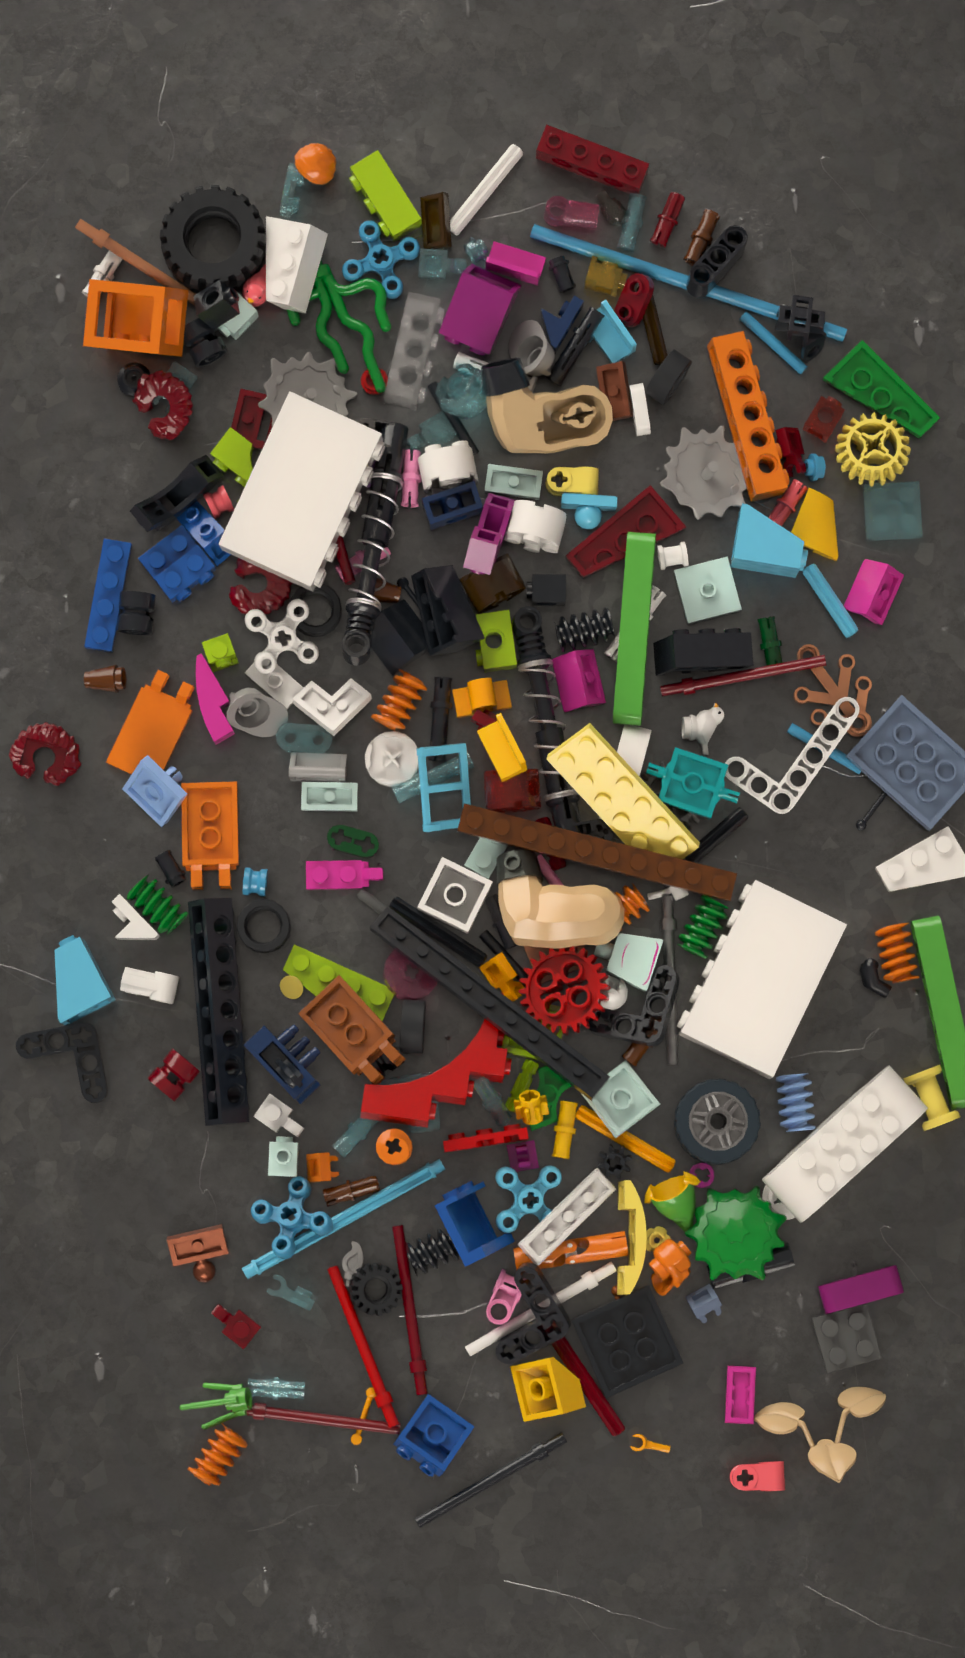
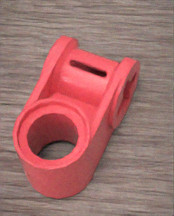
[729,1461,785,1491]

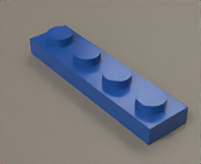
[84,538,132,653]

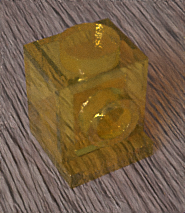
[584,256,628,297]

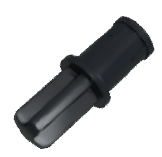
[485,894,518,950]

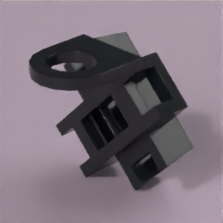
[775,295,826,361]

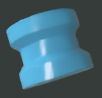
[242,867,268,897]

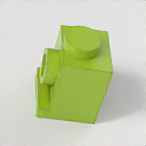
[202,633,239,673]

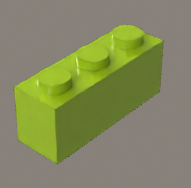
[349,150,422,242]

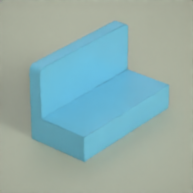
[582,299,637,363]

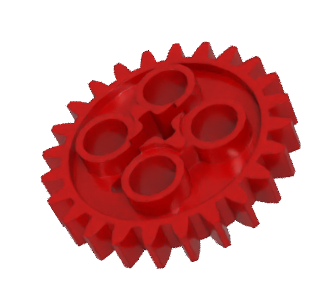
[518,946,610,1036]

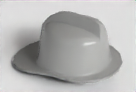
[508,320,555,377]
[227,688,288,737]

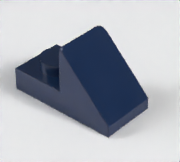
[540,296,584,354]

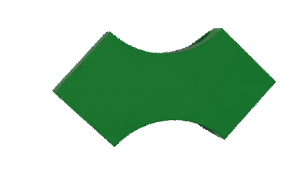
[529,1066,572,1131]

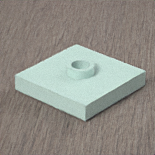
[674,556,742,625]
[582,1060,660,1138]

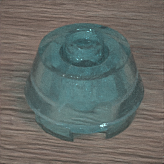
[435,363,487,420]

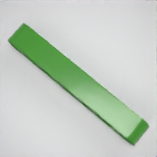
[613,532,656,726]
[911,915,965,1111]

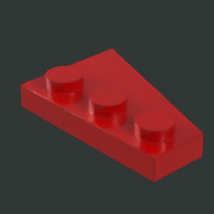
[443,1124,529,1153]

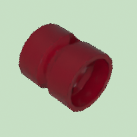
[147,1048,200,1102]

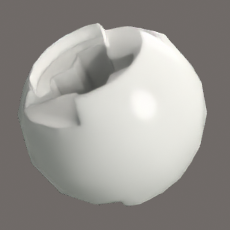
[600,975,628,1010]

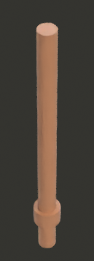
[75,219,196,306]

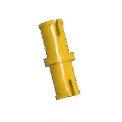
[552,1101,578,1159]

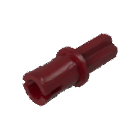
[650,192,685,248]

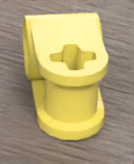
[545,467,599,496]

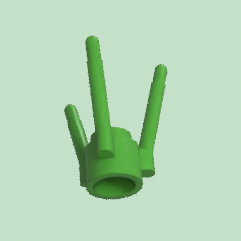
[179,1382,252,1430]

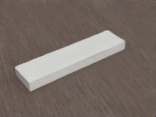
[517,1168,616,1265]

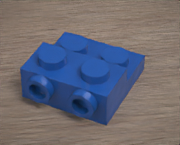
[138,525,216,603]
[393,1394,474,1477]

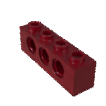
[536,124,649,197]

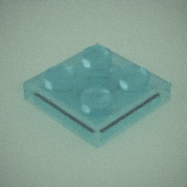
[863,481,922,541]

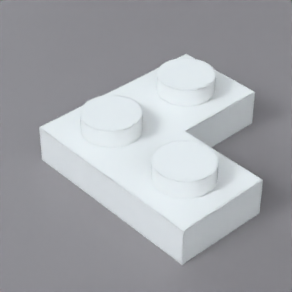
[293,678,372,736]

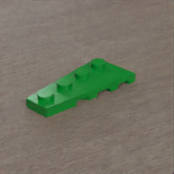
[822,340,940,439]

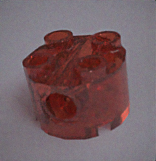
[484,769,541,813]

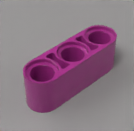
[818,1265,904,1314]

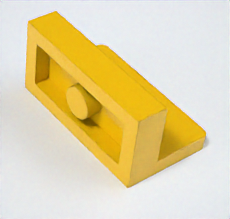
[477,713,527,782]

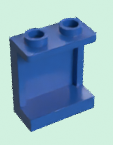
[435,1181,515,1267]

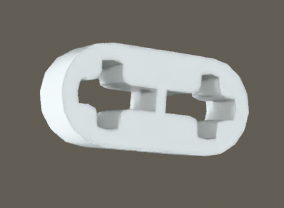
[629,383,651,436]

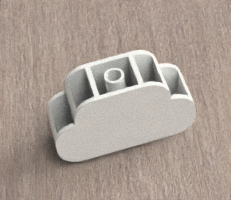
[762,1065,928,1223]

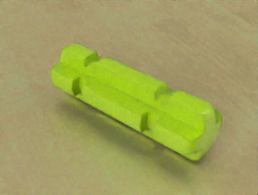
[505,1059,539,1113]

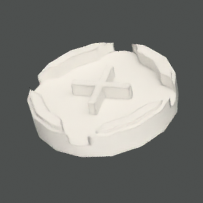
[365,731,419,787]

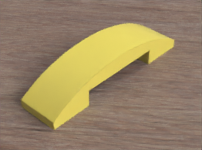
[617,1180,647,1295]

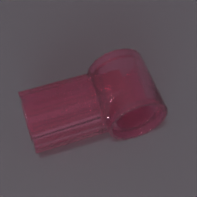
[543,196,599,230]

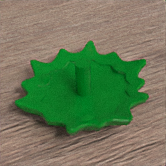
[684,1186,787,1280]

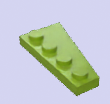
[283,944,396,1022]

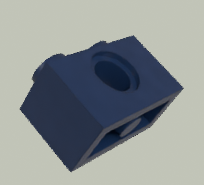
[421,481,483,530]

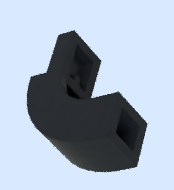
[130,455,224,532]

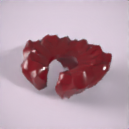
[132,370,193,440]
[229,558,293,615]
[9,722,81,786]

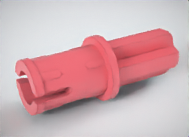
[768,479,808,526]

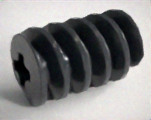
[554,607,615,653]
[406,1229,459,1277]

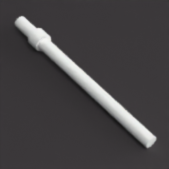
[465,1262,617,1356]

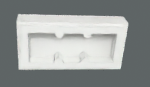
[245,658,304,710]

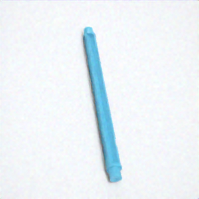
[242,1158,446,1279]

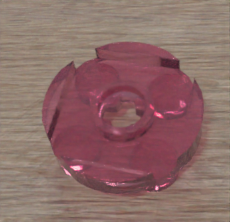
[383,949,437,1000]

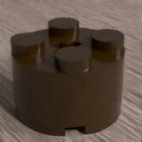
[459,553,526,614]

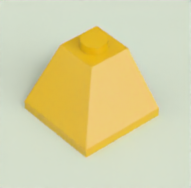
[510,1357,586,1422]

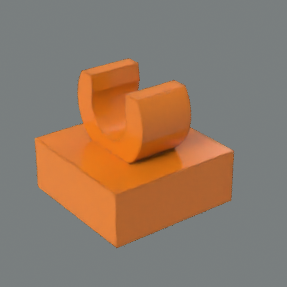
[306,1152,339,1182]

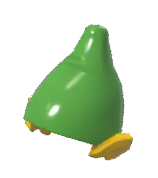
[644,1171,701,1232]

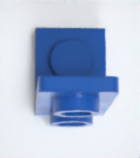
[177,501,231,566]

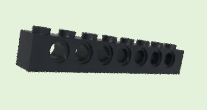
[188,898,249,1126]

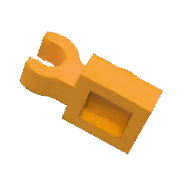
[479,952,525,1002]

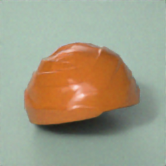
[294,143,336,185]

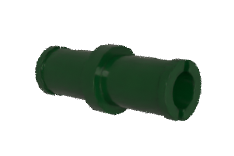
[757,616,783,666]

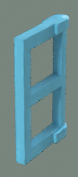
[416,743,471,832]

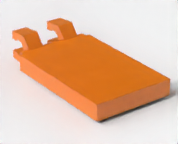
[106,670,195,774]
[181,781,239,890]

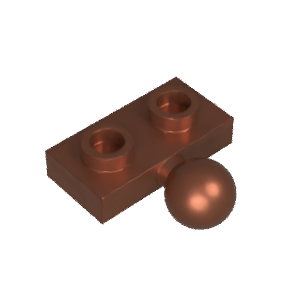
[596,361,634,421]
[167,1224,229,1283]

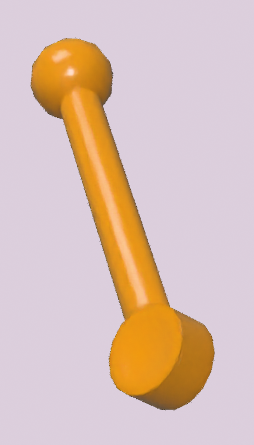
[351,1387,376,1445]

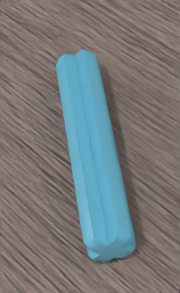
[803,563,858,638]

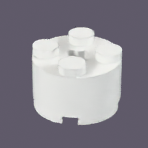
[418,440,478,495]
[504,500,567,553]

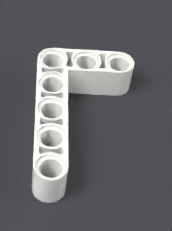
[725,697,859,814]

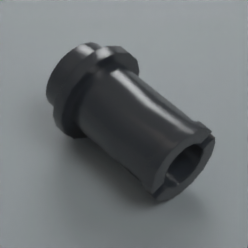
[548,256,576,293]
[155,850,186,887]

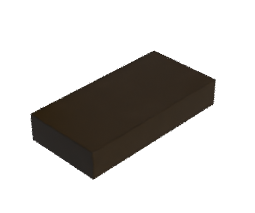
[420,192,452,252]

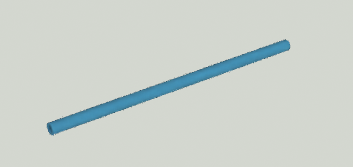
[530,224,847,342]

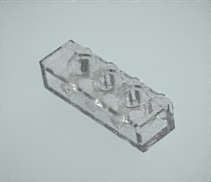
[384,292,445,411]

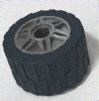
[674,1079,761,1165]

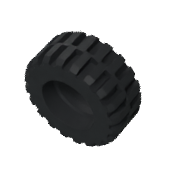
[160,185,266,292]

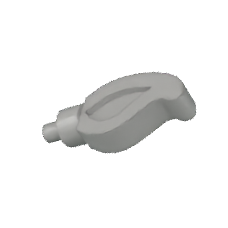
[342,1241,364,1287]

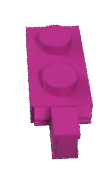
[306,860,384,890]

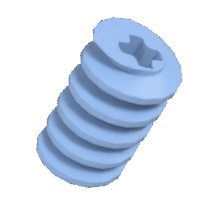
[776,1073,816,1132]

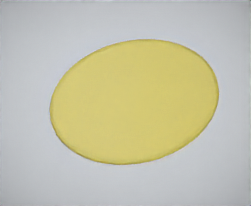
[280,976,303,999]

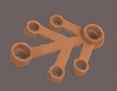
[793,644,872,737]

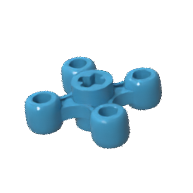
[342,220,420,299]
[251,1176,333,1259]

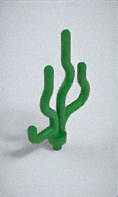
[287,260,391,393]

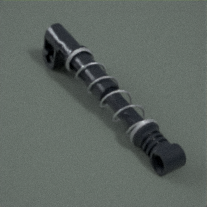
[342,418,409,666]
[511,606,614,841]

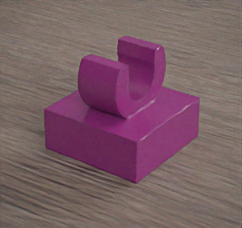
[506,1140,539,1172]

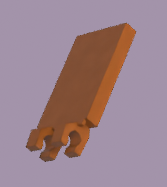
[298,975,405,1085]

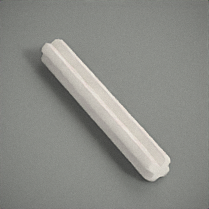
[450,144,523,235]

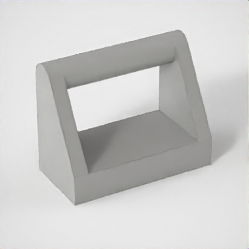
[289,752,347,782]

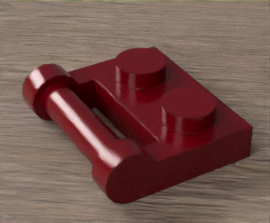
[231,389,273,451]

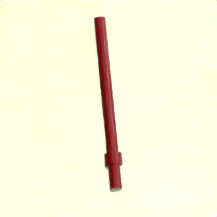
[327,1265,399,1428]

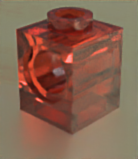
[803,396,845,443]

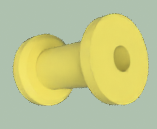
[903,1065,961,1131]

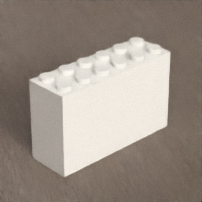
[219,391,386,592]
[676,880,847,1079]

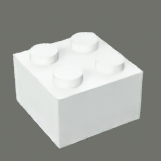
[417,857,493,934]

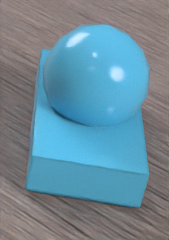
[561,493,617,529]

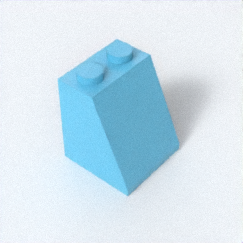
[730,503,808,578]
[55,935,116,1026]

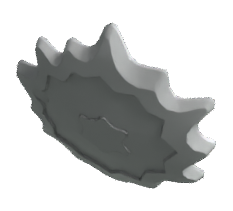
[258,352,358,427]
[660,426,747,520]

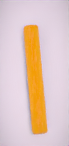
[575,1105,676,1173]

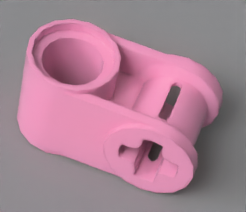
[486,1269,526,1325]

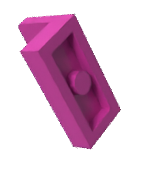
[485,241,546,286]
[844,559,904,625]
[552,649,606,712]

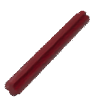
[542,1320,625,1437]

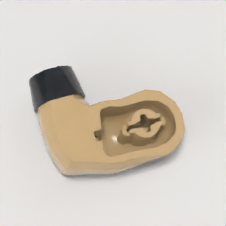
[481,358,613,454]

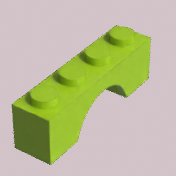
[210,427,254,488]

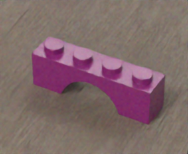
[463,493,515,575]

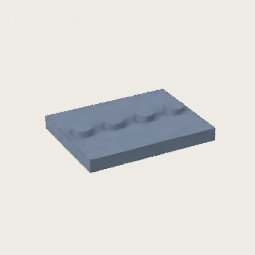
[846,695,965,831]

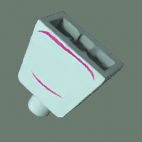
[594,933,663,992]

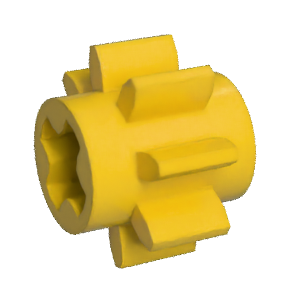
[514,1090,549,1125]

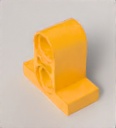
[452,678,512,718]

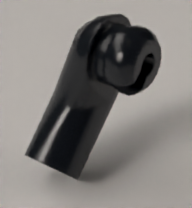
[860,958,892,998]

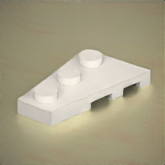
[875,826,965,892]

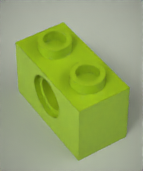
[475,610,517,673]

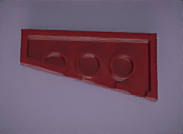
[565,485,686,578]

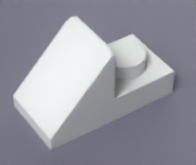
[112,894,160,940]

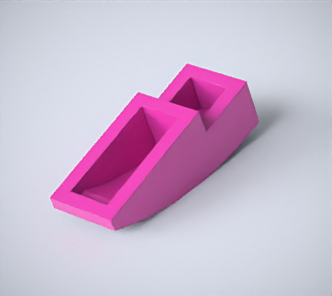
[196,653,235,745]

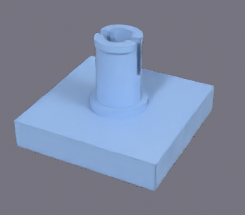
[122,755,188,827]

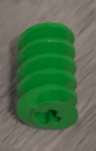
[126,875,188,935]
[677,895,729,959]

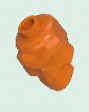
[648,1239,692,1296]

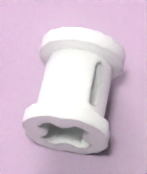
[657,541,689,570]

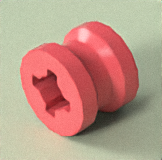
[203,485,234,519]

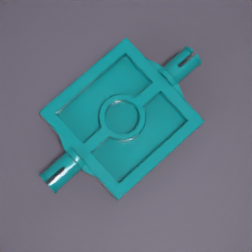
[646,747,740,819]

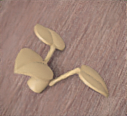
[754,1387,886,1483]

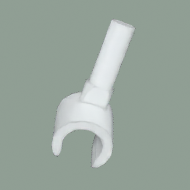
[647,886,688,901]

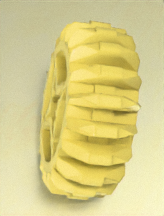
[835,412,911,487]

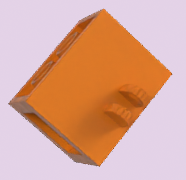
[83,279,188,357]

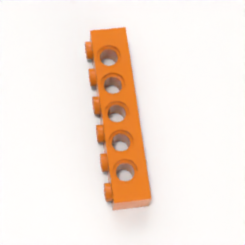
[707,331,789,502]

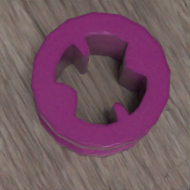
[689,1163,715,1188]

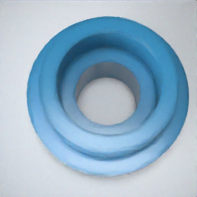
[804,453,826,481]

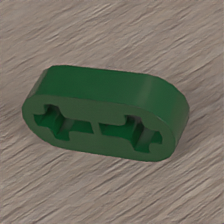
[327,825,379,858]

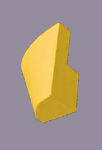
[791,488,839,561]

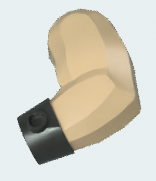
[497,849,625,948]

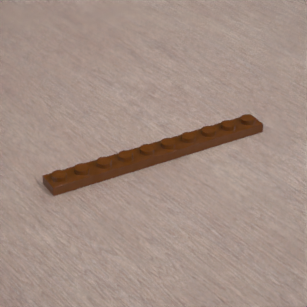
[457,803,737,902]

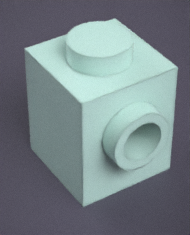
[268,1136,299,1177]

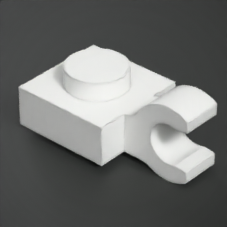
[253,1093,304,1137]

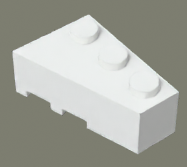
[266,216,328,313]

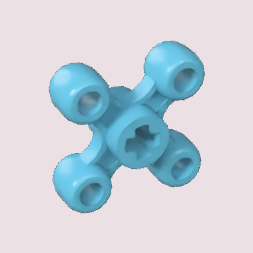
[495,1165,562,1233]

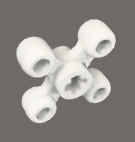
[245,599,319,674]

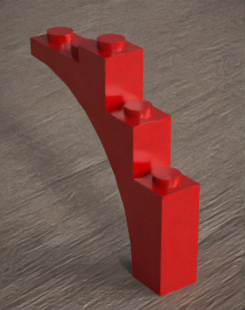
[361,993,512,1128]

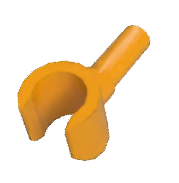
[630,1434,670,1453]

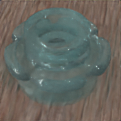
[463,237,488,264]

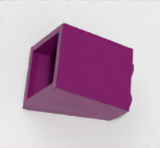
[439,264,522,355]

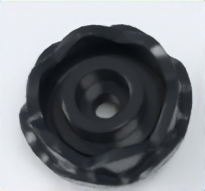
[117,362,150,396]

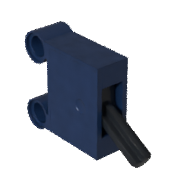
[244,1024,321,1104]

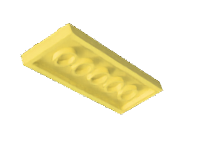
[547,723,700,859]

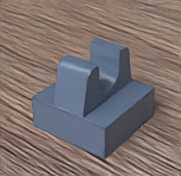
[685,1284,722,1323]

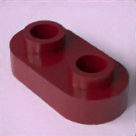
[614,273,654,328]

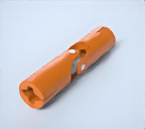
[513,1231,629,1272]

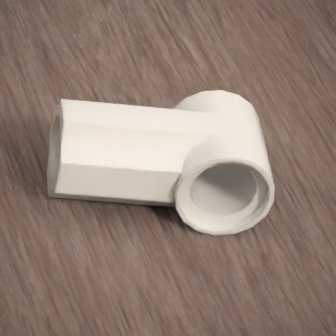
[120,967,179,1004]

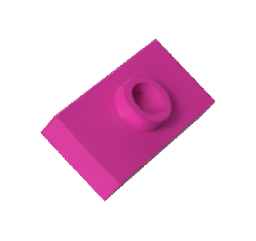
[725,1365,756,1424]

